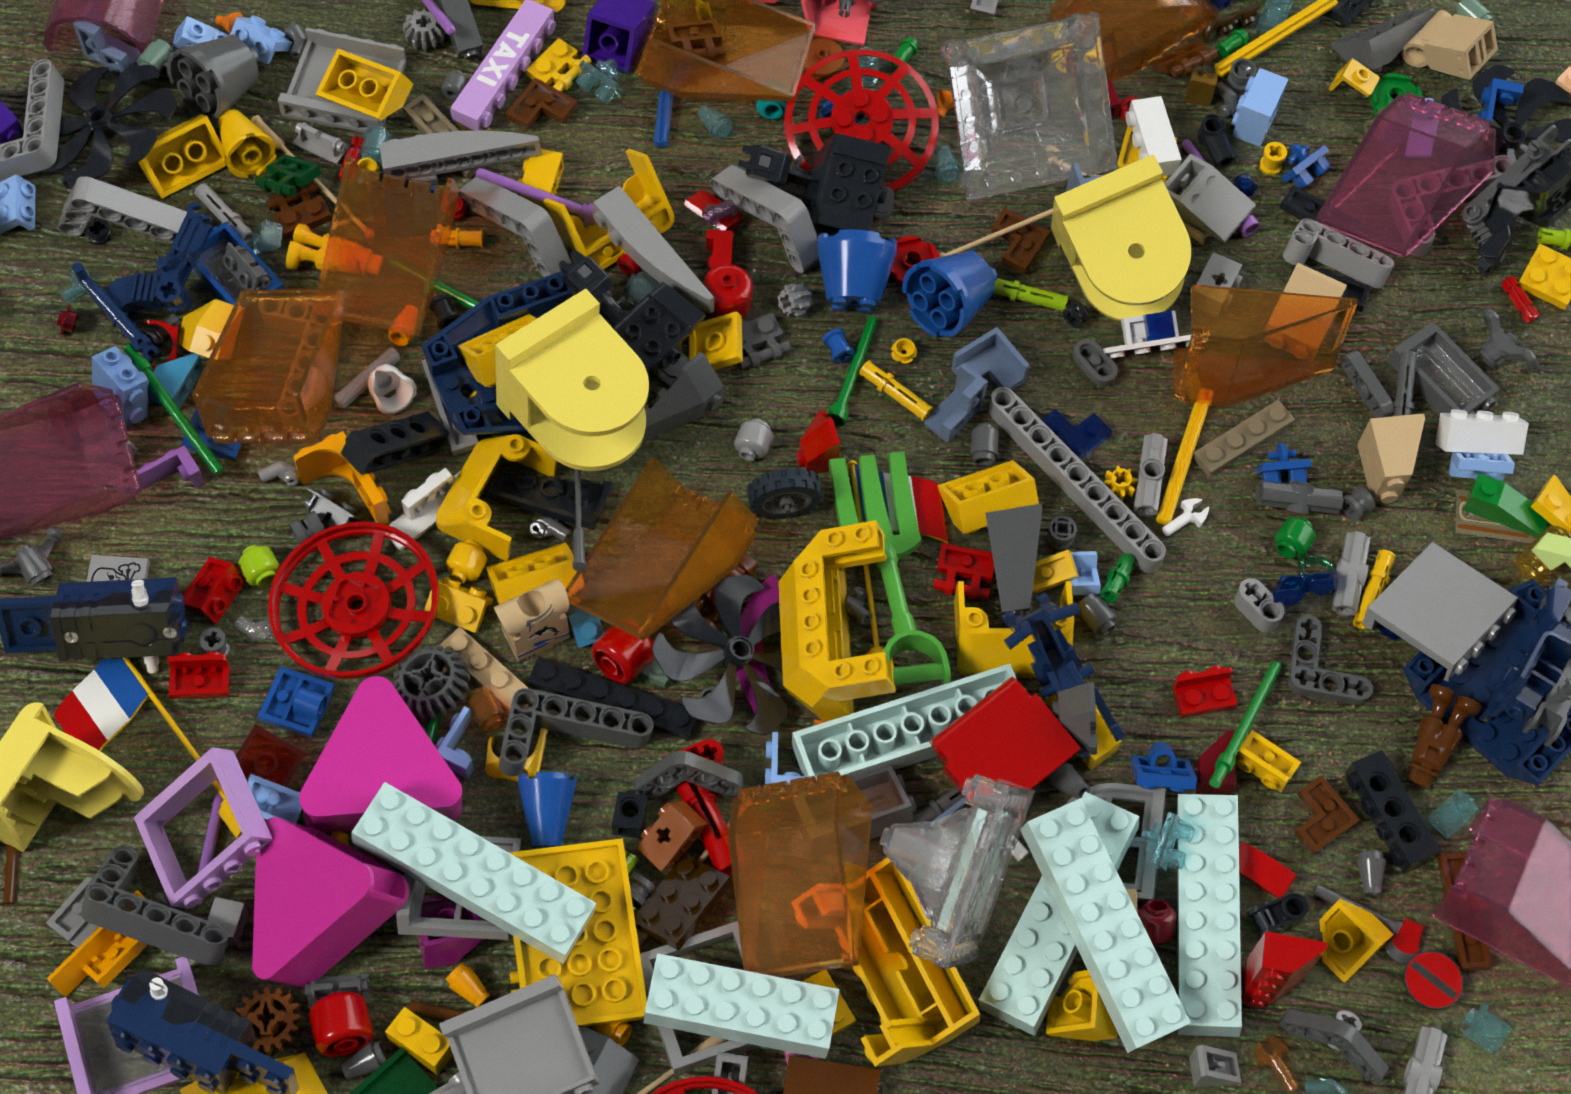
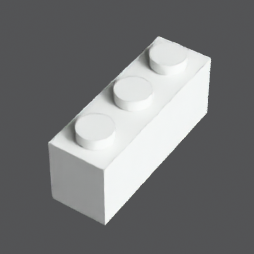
[1126,96,1182,176]
[1435,409,1529,455]

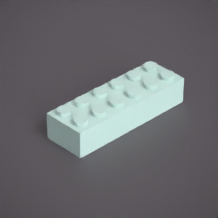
[644,953,839,1059]

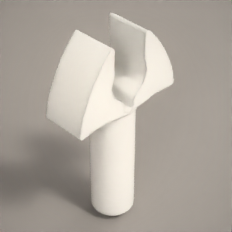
[1162,498,1209,536]

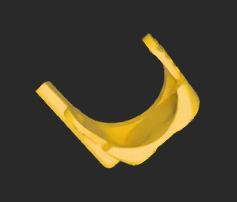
[485,728,548,782]

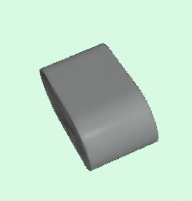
[1234,578,1284,633]

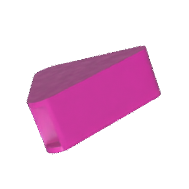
[299,676,463,833]
[252,817,409,988]

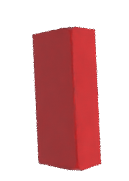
[684,190,743,233]

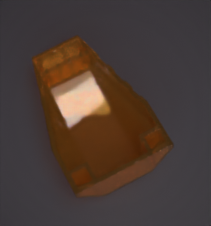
[1050,0,1217,82]

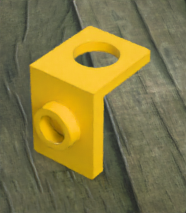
[1328,58,1380,97]

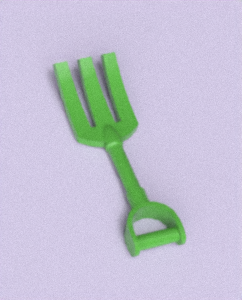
[828,451,951,685]

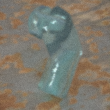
[60,267,89,304]
[1305,1078,1349,1094]

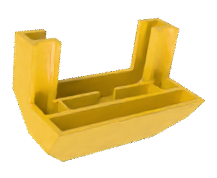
[778,520,896,721]
[792,852,980,1067]

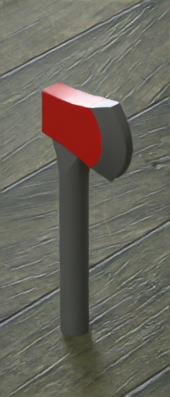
[1313,884,1424,965]

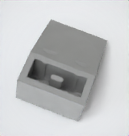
[1164,154,1256,243]

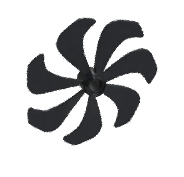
[43,65,178,184]
[1437,65,1571,196]
[652,575,788,735]

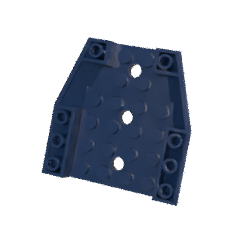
[422,271,573,435]
[1403,579,1571,786]

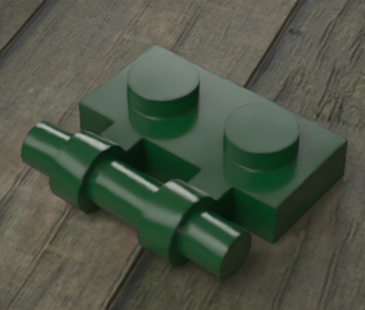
[254,154,322,197]

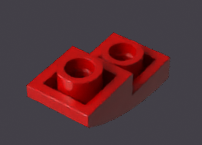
[1239,841,1297,898]

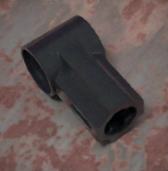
[1197,114,1237,169]

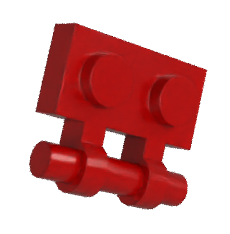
[933,543,994,600]

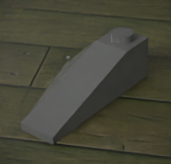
[1331,8,1435,73]
[642,352,724,442]

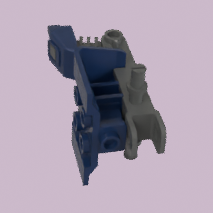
[1479,577,1571,747]

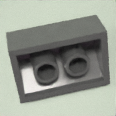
[579,1026,640,1094]

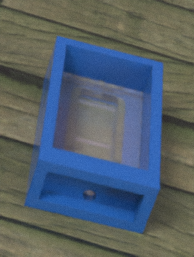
[192,222,287,327]

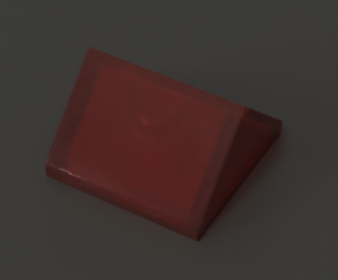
[236,724,307,787]

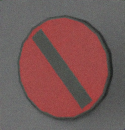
[1403,951,1463,1011]

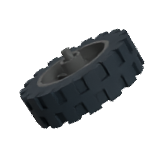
[747,468,824,520]

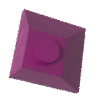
[417,894,483,970]

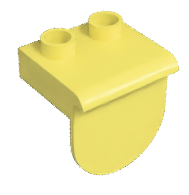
[0,702,144,852]

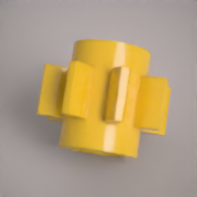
[1103,466,1138,502]

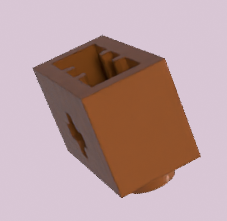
[636,800,708,872]

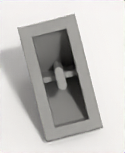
[1189,1045,1241,1087]
[712,1052,748,1094]

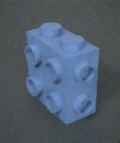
[91,346,149,428]

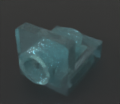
[1427,789,1479,840]
[1462,1003,1511,1054]

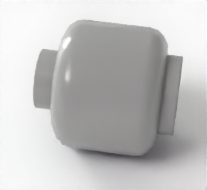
[734,419,774,461]

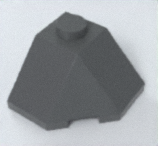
[1052,682,1097,755]

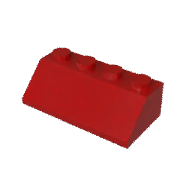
[1241,931,1328,1009]

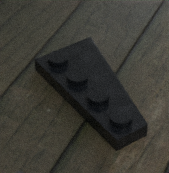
[489,472,613,530]

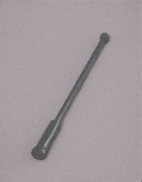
[572,469,587,571]

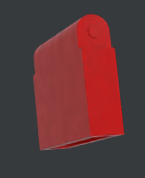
[929,677,1081,825]

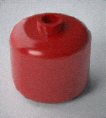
[703,264,753,319]
[592,620,655,684]
[309,991,374,1058]

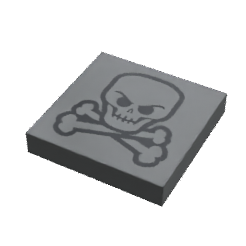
[86,555,150,582]

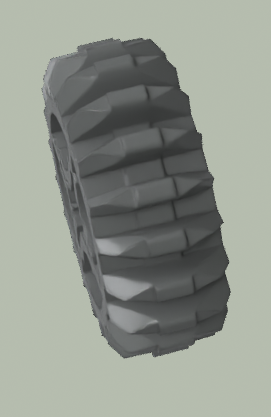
[392,644,471,720]

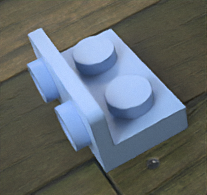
[1449,452,1515,481]

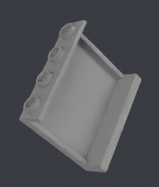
[278,28,407,136]
[1362,542,1518,682]
[439,974,600,1094]

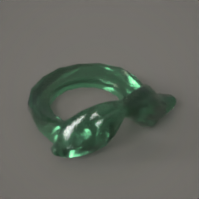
[1297,555,1336,593]

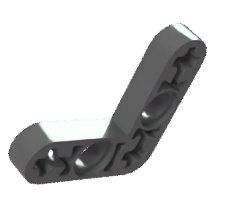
[1288,615,1373,705]
[634,751,743,800]
[1280,1009,1389,1083]

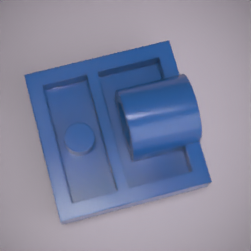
[257,666,336,739]
[1130,742,1197,792]

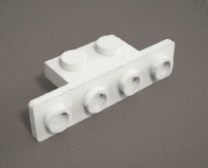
[1103,311,1209,358]
[388,468,460,550]

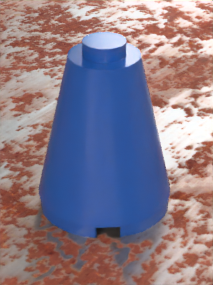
[518,772,577,849]

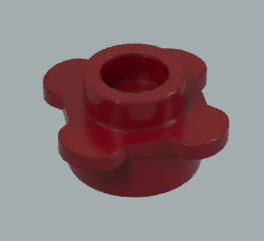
[57,304,78,335]

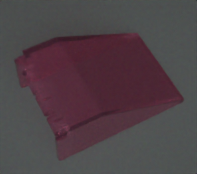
[1316,92,1496,258]
[0,382,142,538]
[1432,798,1571,988]

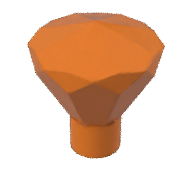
[215,12,243,34]
[936,89,960,119]

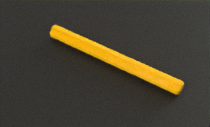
[1214,0,1338,77]
[1156,385,1214,525]

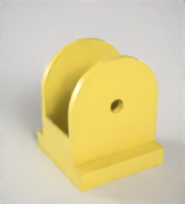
[1051,154,1191,322]
[495,289,649,471]

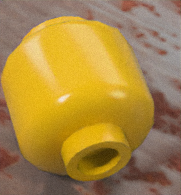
[445,540,487,584]

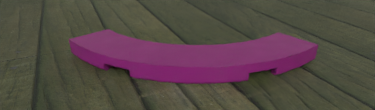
[735,574,779,716]

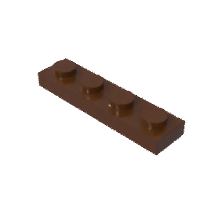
[1437,852,1492,972]

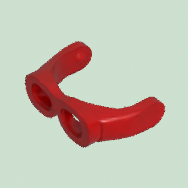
[145,320,179,370]

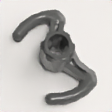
[1478,308,1539,372]
[0,527,64,587]

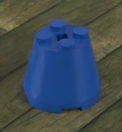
[817,229,897,314]
[902,250,997,337]

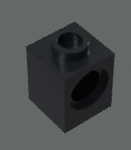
[612,790,648,839]

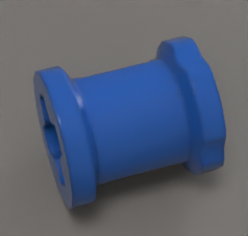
[822,328,855,364]

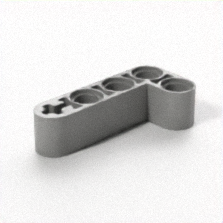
[1283,219,1394,288]

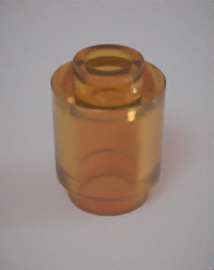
[467,687,506,731]

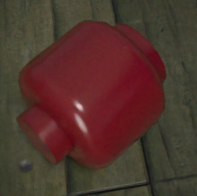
[1138,900,1177,947]

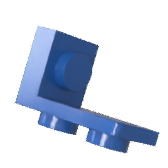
[1477,78,1524,135]

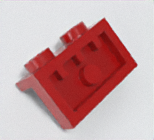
[182,557,246,624]
[1172,666,1238,718]

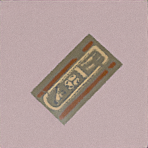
[1456,489,1545,544]

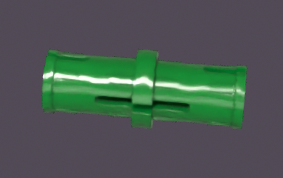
[1100,553,1136,603]

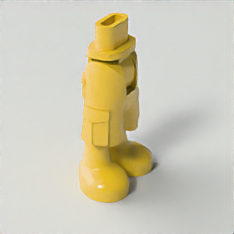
[286,223,383,277]

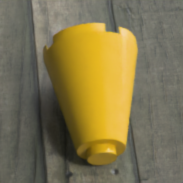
[218,109,276,178]

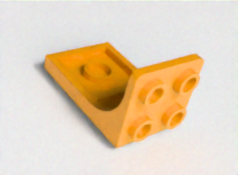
[293,431,391,525]

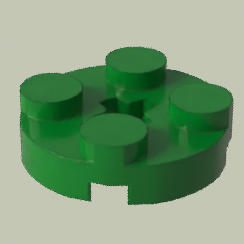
[1369,73,1422,121]

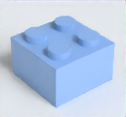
[1231,68,1288,147]

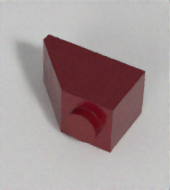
[1192,730,1236,795]

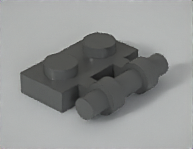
[739,313,791,369]

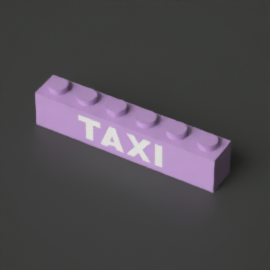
[450,0,556,131]

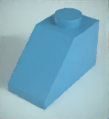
[147,353,204,409]

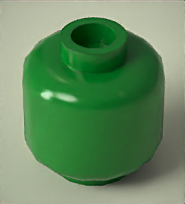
[1274,517,1316,559]

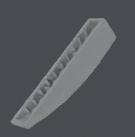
[380,130,543,183]
[593,186,714,313]

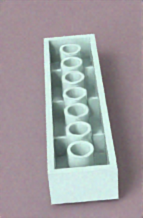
[791,664,1017,791]
[351,782,596,964]
[979,792,1139,1036]
[1177,794,1242,1037]
[1020,798,1191,1053]

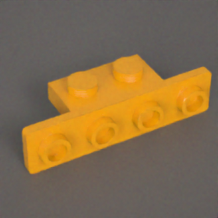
[47,891,148,997]

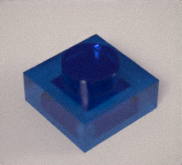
[1143,311,1176,341]

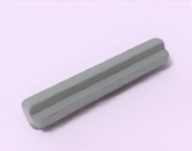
[334,347,400,408]

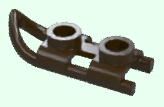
[1202,3,1261,44]

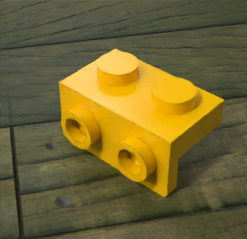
[424,577,493,633]
[1235,730,1301,792]

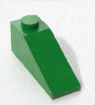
[1463,473,1548,539]

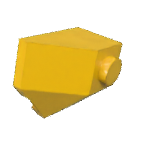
[178,299,242,360]
[1319,898,1394,983]
[1046,970,1118,1041]

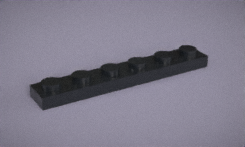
[528,656,698,741]

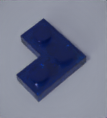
[1042,409,1113,460]
[1273,571,1338,606]

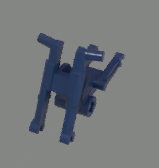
[72,202,213,364]
[1001,593,1125,760]

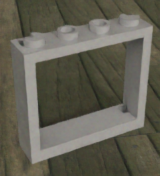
[640,921,762,1076]

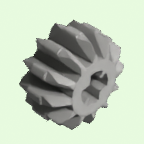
[403,7,446,52]

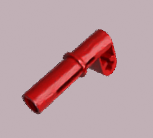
[675,739,746,876]

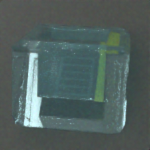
[252,220,283,255]

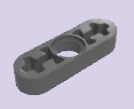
[1341,350,1394,418]

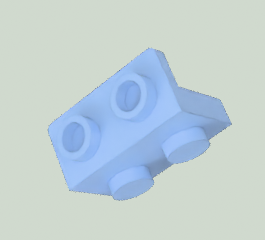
[229,16,293,64]
[0,174,36,234]
[247,774,302,823]

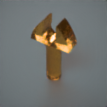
[1255,1036,1298,1093]

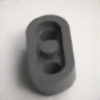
[1073,339,1118,386]

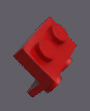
[167,652,231,699]

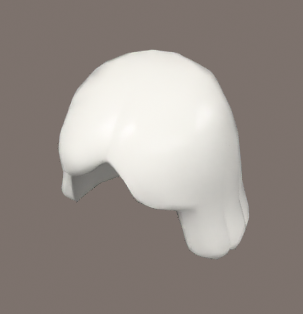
[368,364,417,415]

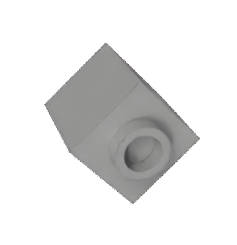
[207,897,249,948]

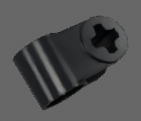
[1247,893,1309,939]

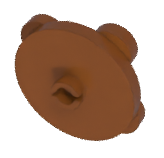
[797,39,846,82]

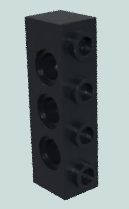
[341,411,449,475]
[1346,750,1441,874]

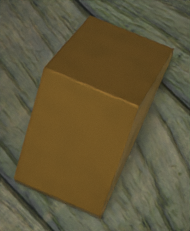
[1185,68,1217,107]

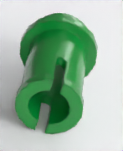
[1217,29,1249,58]
[889,37,919,69]

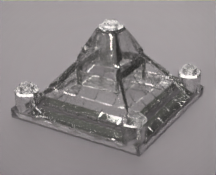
[940,12,1118,201]
[880,774,1035,969]

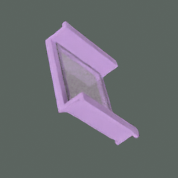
[54,957,199,1094]

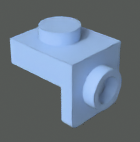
[1071,551,1101,595]

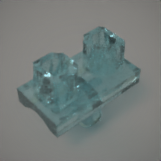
[575,59,624,105]
[1141,812,1195,871]

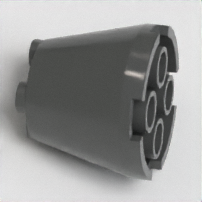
[167,34,259,120]

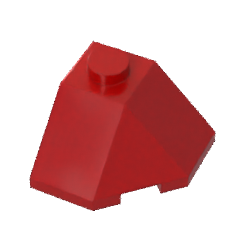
[795,410,840,474]

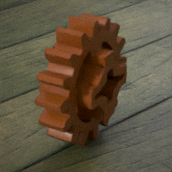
[235,987,303,1056]

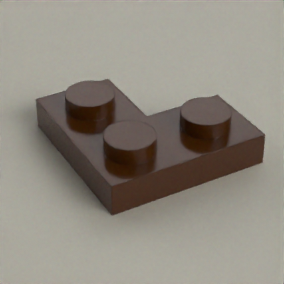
[506,78,578,131]
[991,208,1050,274]
[1294,775,1360,856]

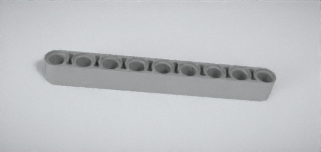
[988,387,1166,573]

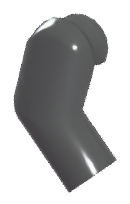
[529,518,573,543]

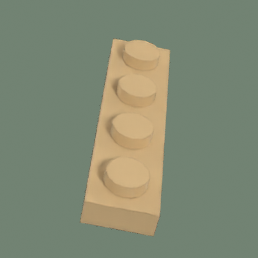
[440,627,531,712]

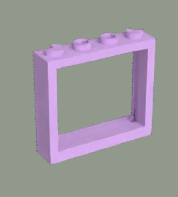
[134,747,273,909]

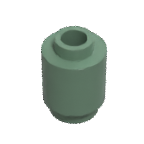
[1456,0,1494,21]
[136,39,174,73]

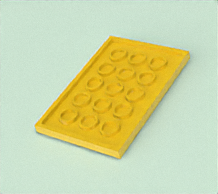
[508,838,647,1028]

